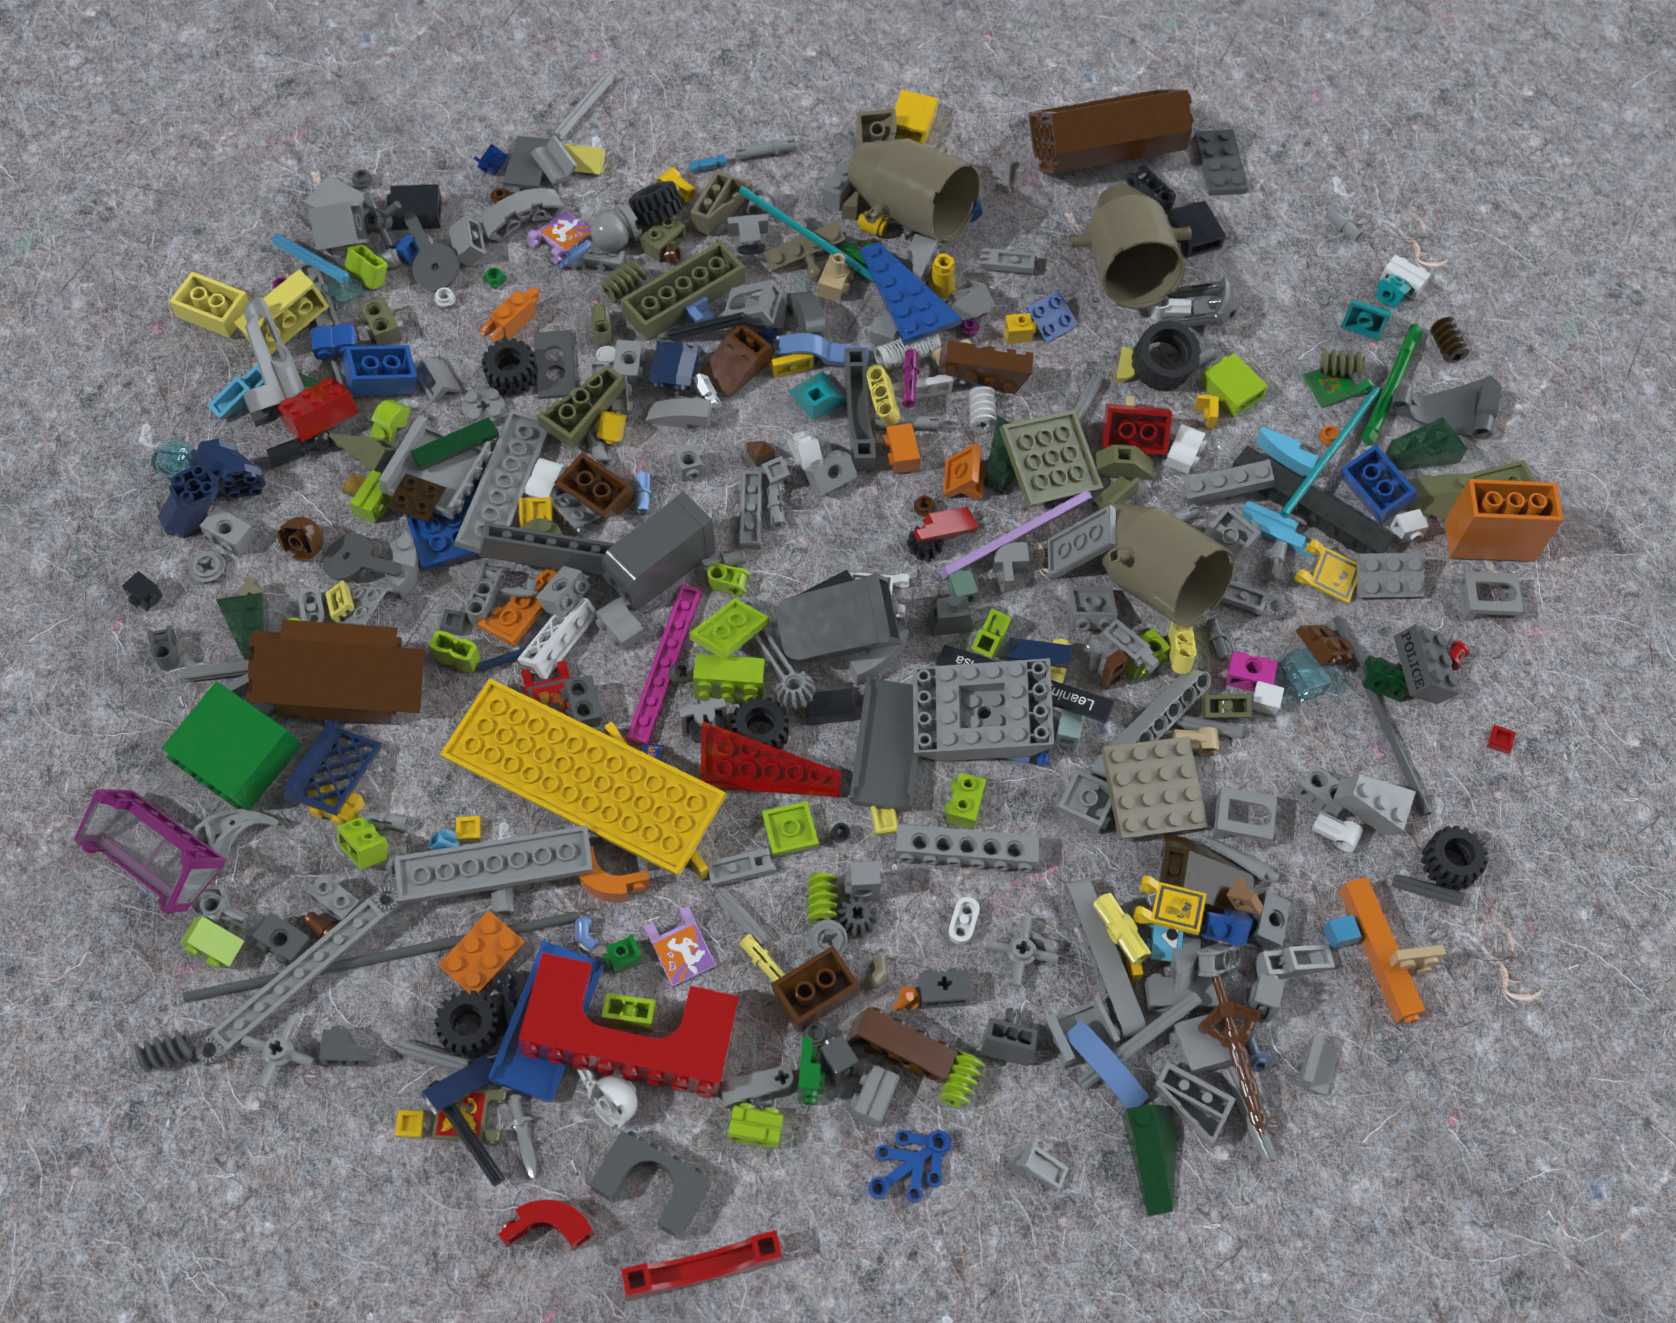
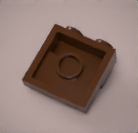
[1296,625,1355,667]

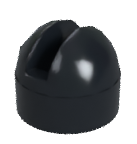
[830,823,850,843]

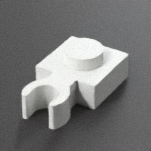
[693,373,722,410]

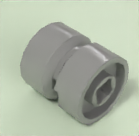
[747,183,779,220]

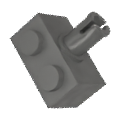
[980,1008,1038,1066]

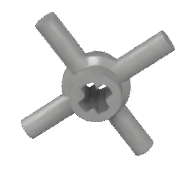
[985,916,1059,988]
[241,1014,316,1089]

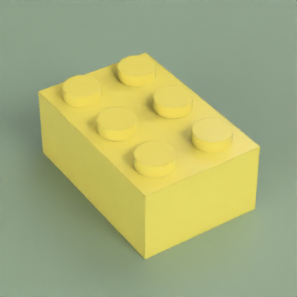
[169,272,249,338]

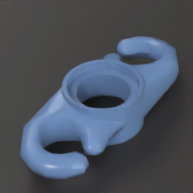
[560,240,591,269]

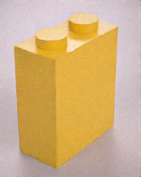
[894,89,938,145]

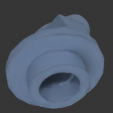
[1246,1036,1271,1072]

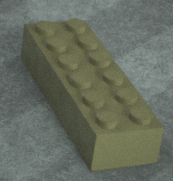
[621,241,745,341]

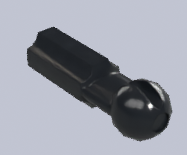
[266,430,332,468]
[493,969,518,1038]

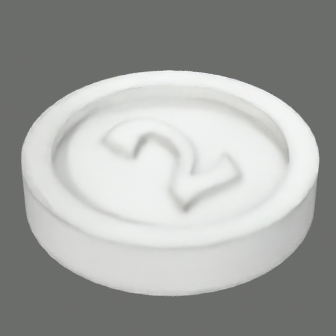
[596,346,616,365]

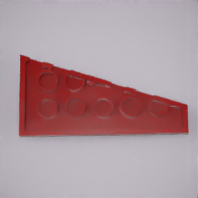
[700,721,841,797]

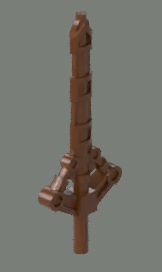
[1198,974,1267,1136]

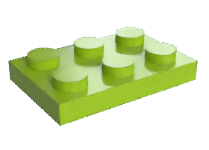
[689,598,769,659]

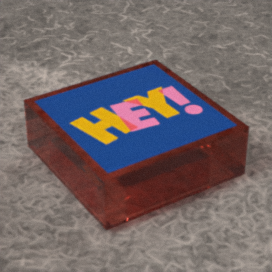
[640,743,664,762]

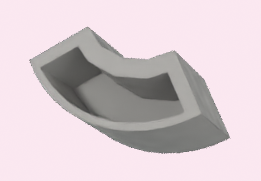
[385,532,420,599]

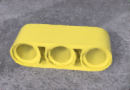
[866,365,900,426]
[1167,621,1196,674]

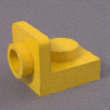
[1194,395,1219,429]

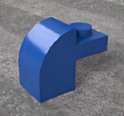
[1202,909,1253,946]

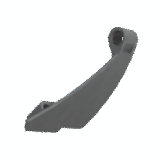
[1391,376,1502,440]

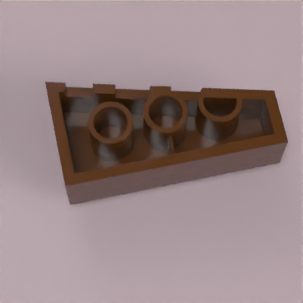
[938,340,1034,395]

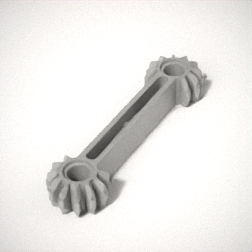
[728,594,815,710]

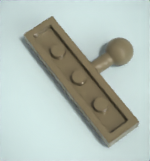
[764,221,846,281]

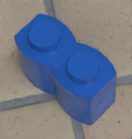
[311,323,357,361]

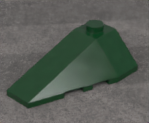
[1122,1104,1177,1217]

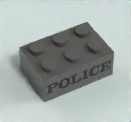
[1394,624,1460,705]

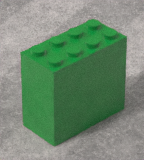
[161,681,303,811]

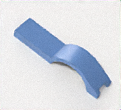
[775,333,869,367]

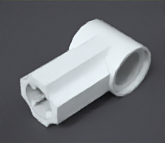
[1148,296,1192,321]
[1311,811,1363,852]

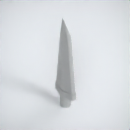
[1206,836,1280,883]

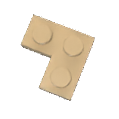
[1389,945,1446,974]

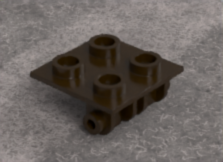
[386,473,446,523]

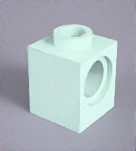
[1054,710,1084,748]

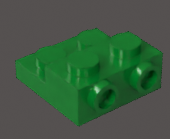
[798,1037,825,1106]

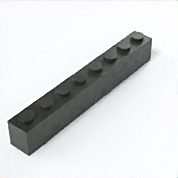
[1232,445,1394,554]

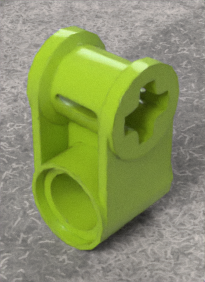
[707,563,751,597]

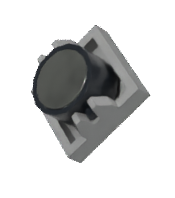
[679,698,727,743]

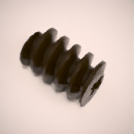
[1430,317,1470,363]

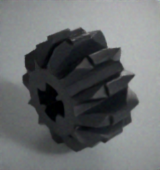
[907,525,944,562]

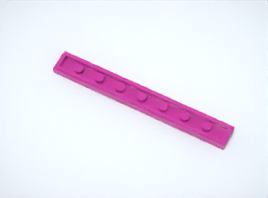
[626,584,703,746]

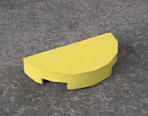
[1115,346,1136,383]

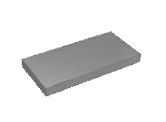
[1048,505,1117,579]

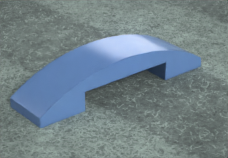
[1065,1020,1149,1109]

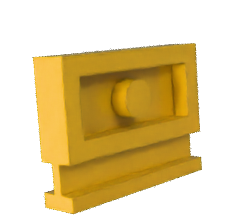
[519,497,553,528]

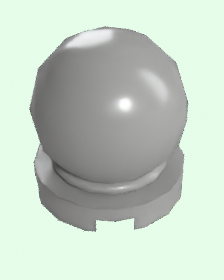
[590,202,643,252]

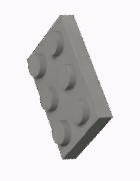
[1357,553,1425,598]

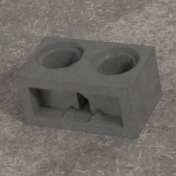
[560,675,602,727]

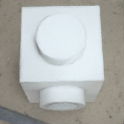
[1390,509,1429,544]

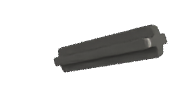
[1392,874,1464,906]

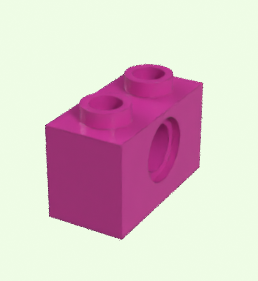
[1224,651,1278,692]

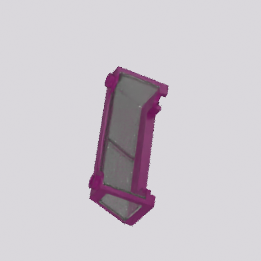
[74,789,226,914]

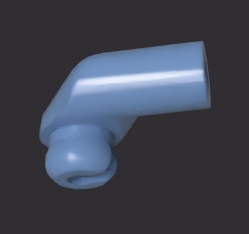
[575,916,599,952]

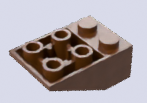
[700,324,772,398]

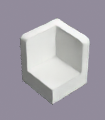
[1251,681,1284,716]

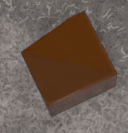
[746,441,775,467]

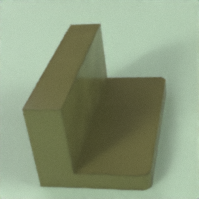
[1092,475,1140,510]

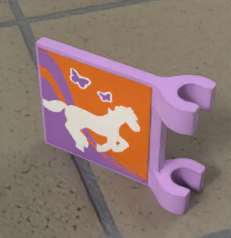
[527,211,591,265]
[644,906,716,987]

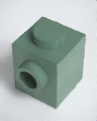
[947,570,978,604]

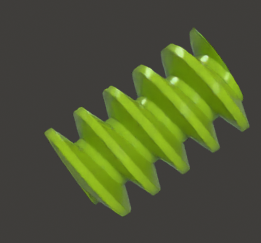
[807,872,838,925]
[938,1051,985,1109]

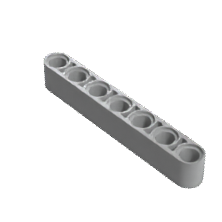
[1093,669,1211,778]
[1064,878,1146,1039]

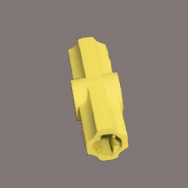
[1093,893,1151,965]

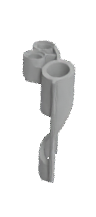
[243,296,305,413]

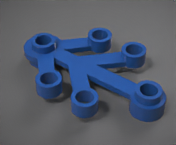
[868,1130,952,1204]

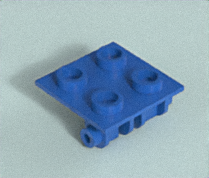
[1026,289,1079,343]

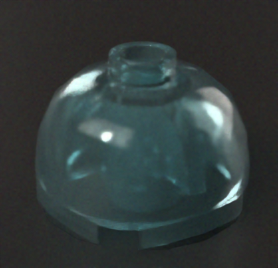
[151,438,196,480]

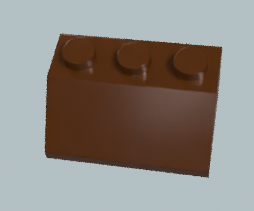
[554,452,635,518]
[771,946,860,1033]

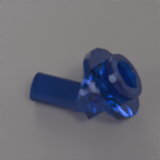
[757,326,777,353]

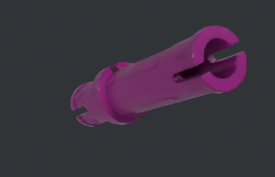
[902,349,919,408]

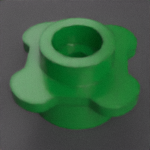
[482,267,507,289]

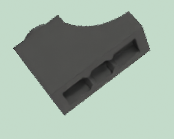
[319,1026,376,1067]

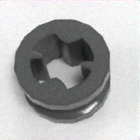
[668,661,692,684]

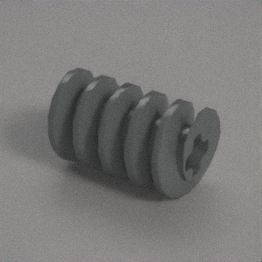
[134,1027,193,1073]

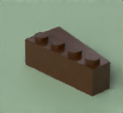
[846,1007,957,1083]

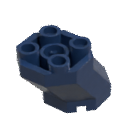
[649,341,701,391]
[191,439,266,499]
[158,465,220,538]

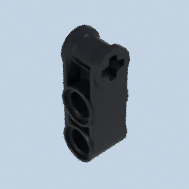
[1126,165,1176,215]

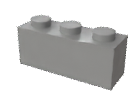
[1144,974,1219,1013]

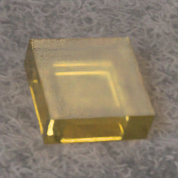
[342,472,366,497]

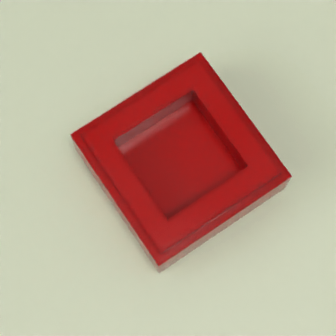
[1486,724,1516,755]

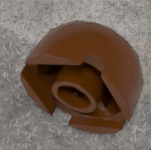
[277,516,324,562]

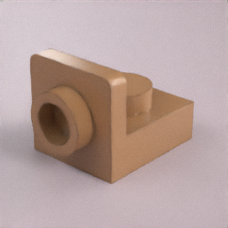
[1227,878,1264,915]

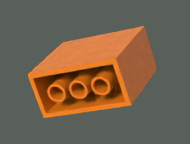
[1444,479,1564,561]

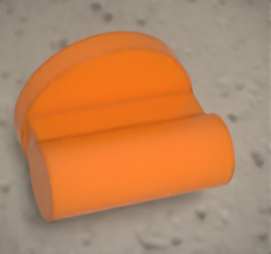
[893,986,920,1012]

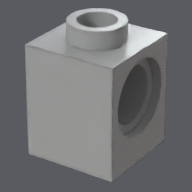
[674,444,703,481]

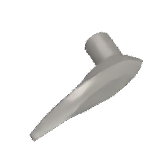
[498,578,539,597]

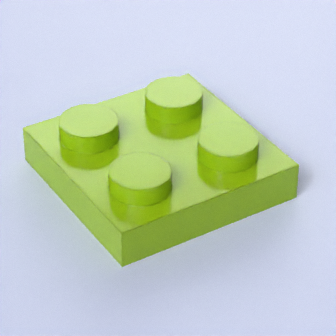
[762,801,819,857]

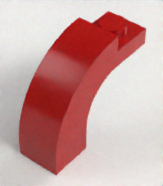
[498,1199,595,1251]

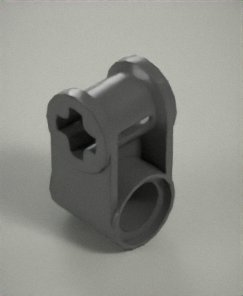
[147,625,179,671]

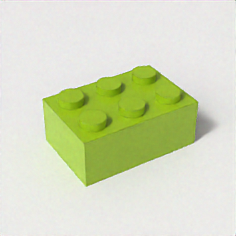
[693,653,765,703]

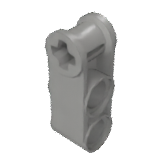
[465,562,506,626]
[1196,943,1244,977]
[720,1066,794,1109]

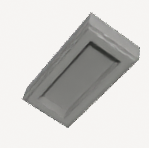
[1018,1142,1069,1191]

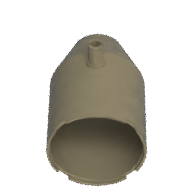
[848,139,981,243]
[1069,184,1191,309]
[1098,503,1235,628]

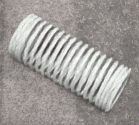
[875,333,941,372]

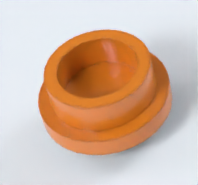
[1319,425,1340,446]

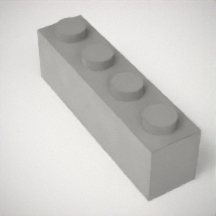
[1183,460,1274,506]

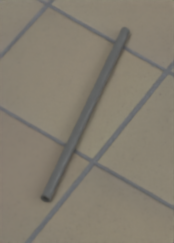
[1332,616,1432,816]

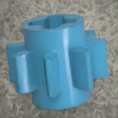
[429,829,459,851]

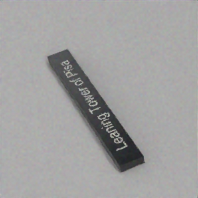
[936,645,1114,723]

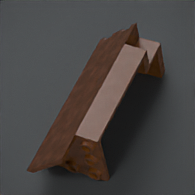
[246,619,425,724]

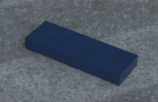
[1003,637,1074,669]
[421,1055,493,1115]

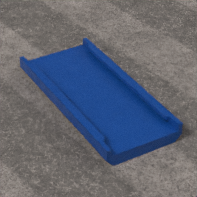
[488,939,606,1103]

